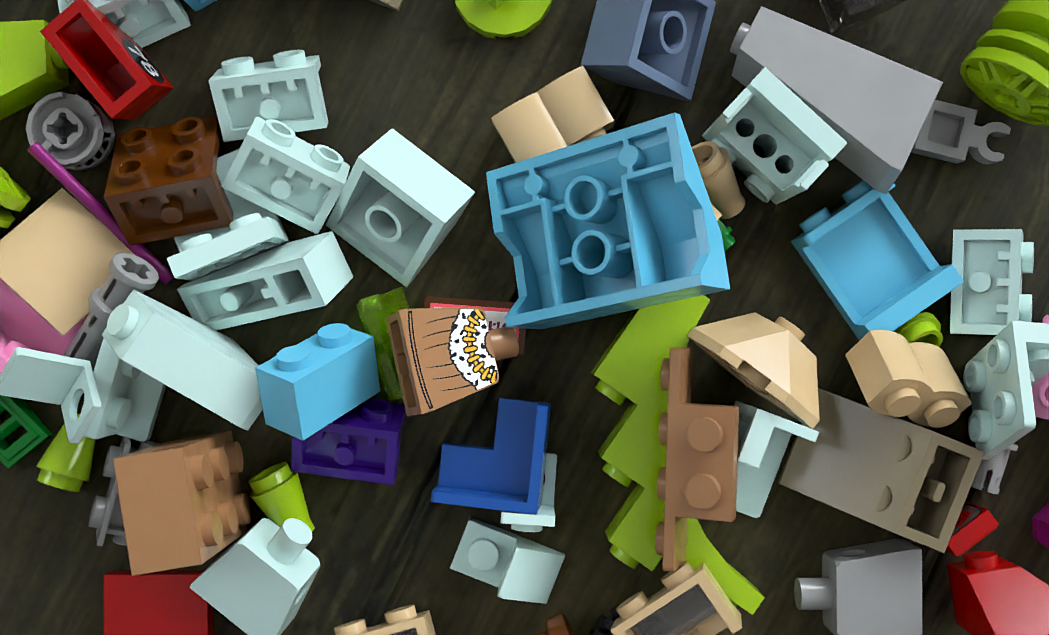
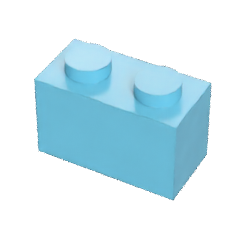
[255,323,380,441]

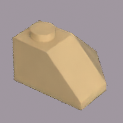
[687,312,820,429]

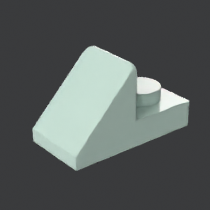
[450,517,565,604]

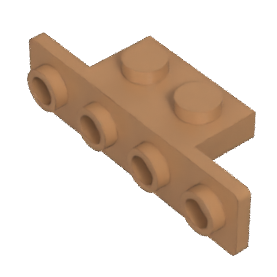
[655,347,739,572]

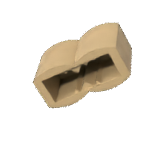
[491,66,614,163]
[845,330,972,428]

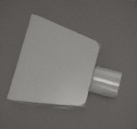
[794,539,923,635]

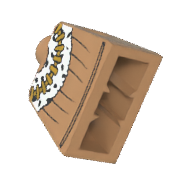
[385,308,519,416]

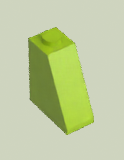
[0,20,70,120]

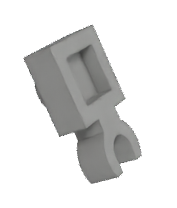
[911,100,1011,165]

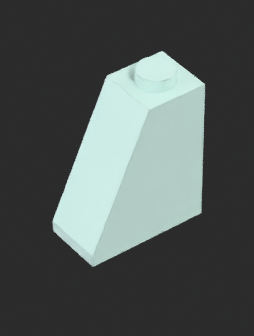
[102,289,263,431]

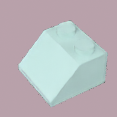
[326,128,475,287]

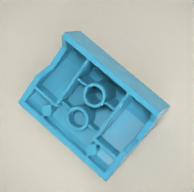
[486,112,730,329]

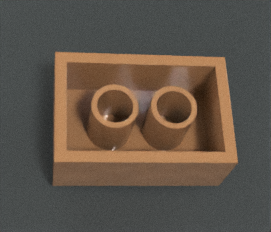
[113,430,252,576]

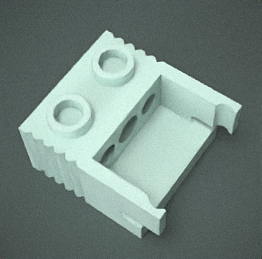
[702,67,847,205]

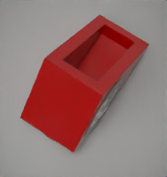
[40,0,174,120]

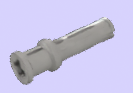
[64,252,159,370]

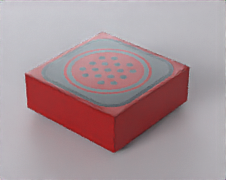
[946,501,999,557]

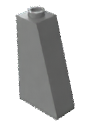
[730,6,943,194]

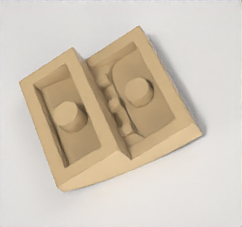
[0,188,135,336]

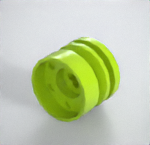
[960,0,1049,126]

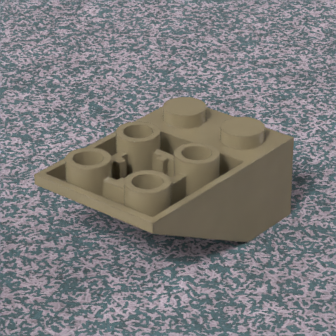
[777,388,985,553]

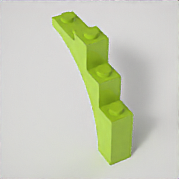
[591,295,765,615]

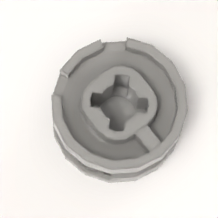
[26,92,115,171]

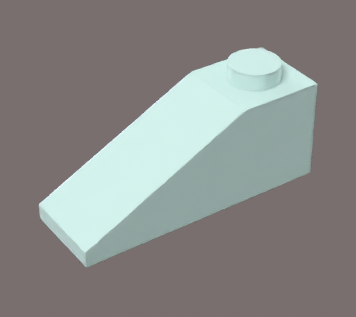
[177,231,353,330]

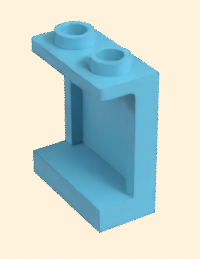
[791,180,964,341]

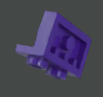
[291,398,406,485]

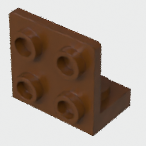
[104,116,234,246]

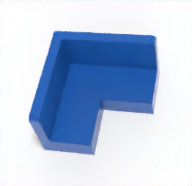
[431,397,552,515]

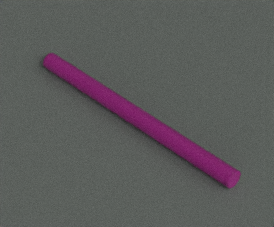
[27,142,174,285]

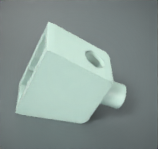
[189,518,321,635]

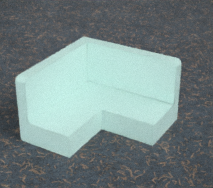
[734,401,819,518]

